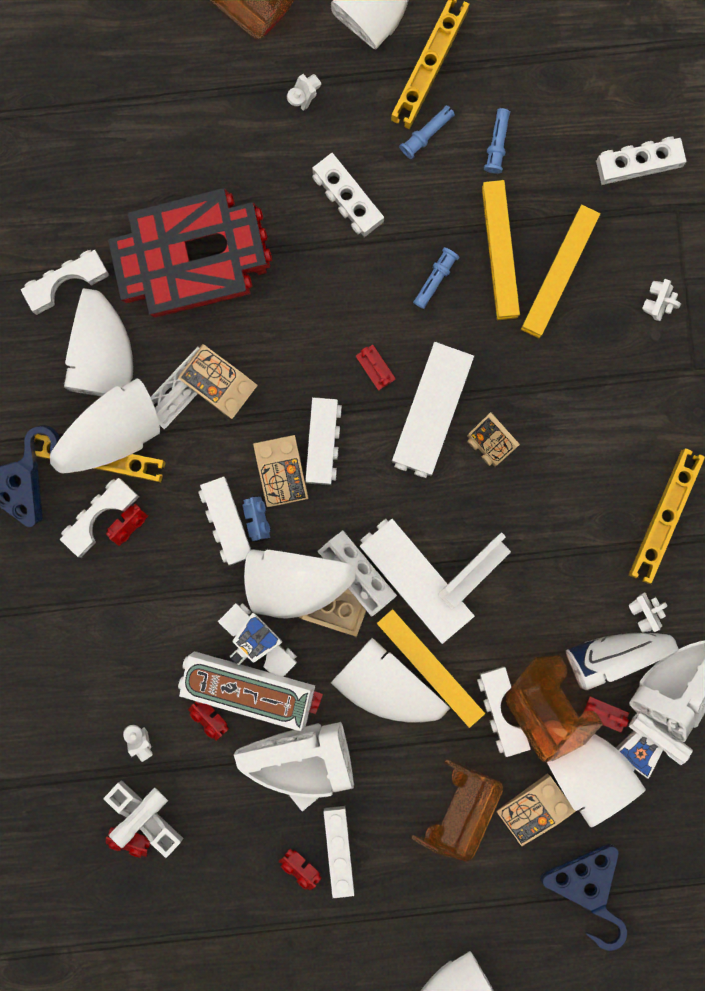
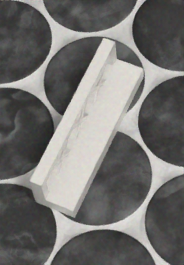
[150,347,199,429]
[438,532,511,610]

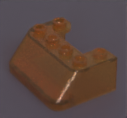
[506,655,603,762]

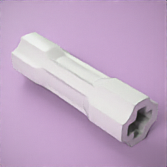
[629,711,693,765]
[109,788,168,848]

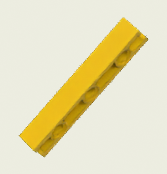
[391,0,469,129]
[482,180,520,320]
[521,205,600,339]
[34,434,165,483]
[629,448,705,584]
[377,609,485,728]

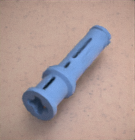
[399,105,455,159]
[484,108,510,174]
[413,247,460,309]

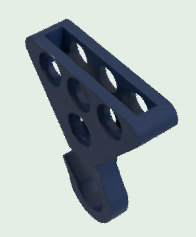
[0,425,60,527]
[541,844,627,951]

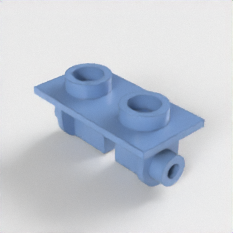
[242,497,270,541]

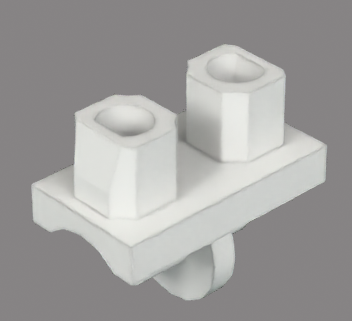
[287,74,321,111]
[643,279,681,321]
[629,592,667,633]
[123,725,153,762]

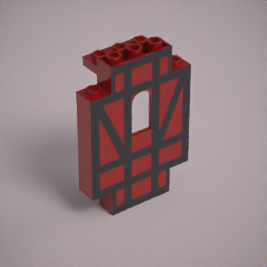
[108,188,272,317]

